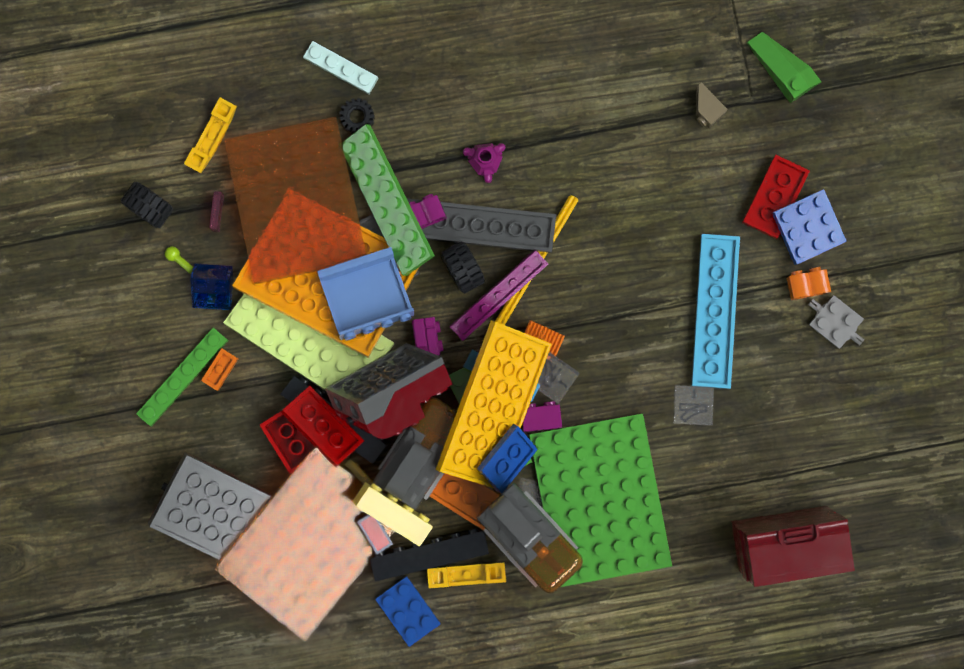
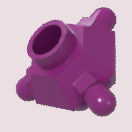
[463,143,506,183]

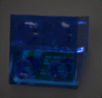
[190,264,233,310]

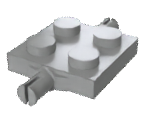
[808,295,864,349]

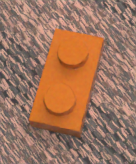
[201,348,238,391]

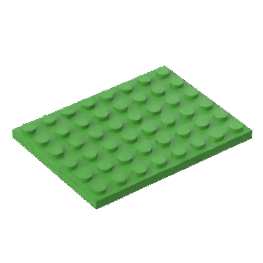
[529,414,672,588]

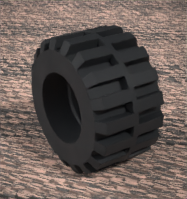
[121,181,173,228]
[441,241,485,294]

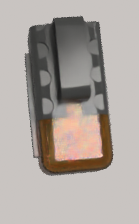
[373,397,457,510]
[476,483,583,593]

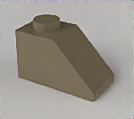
[696,82,728,129]

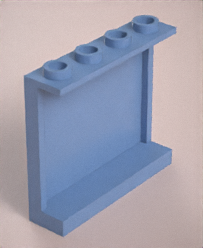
[317,247,414,341]

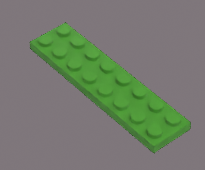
[339,124,435,276]

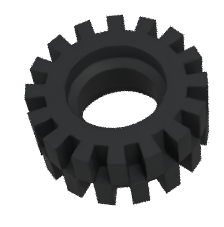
[340,98,375,134]

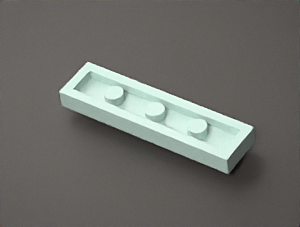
[303,41,378,94]

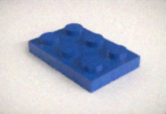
[477,424,538,494]
[375,576,441,647]

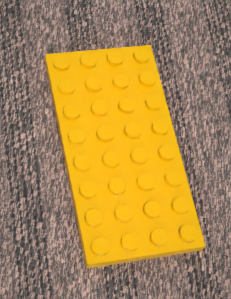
[435,320,552,489]

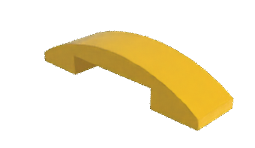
[184,97,237,173]
[427,562,506,588]

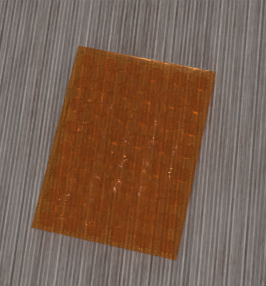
[224,117,367,284]
[214,446,394,641]

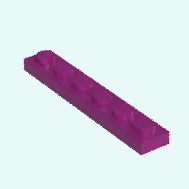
[450,249,548,341]

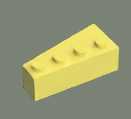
[352,482,433,546]

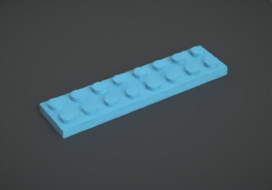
[691,234,740,389]

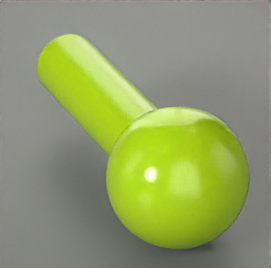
[165,246,195,274]

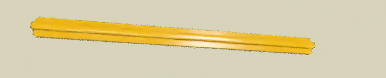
[495,195,578,325]

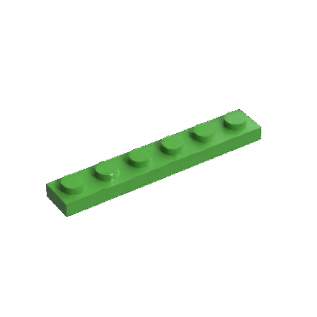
[136,327,229,427]

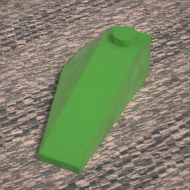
[747,32,821,104]

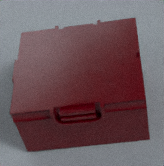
[731,506,855,587]

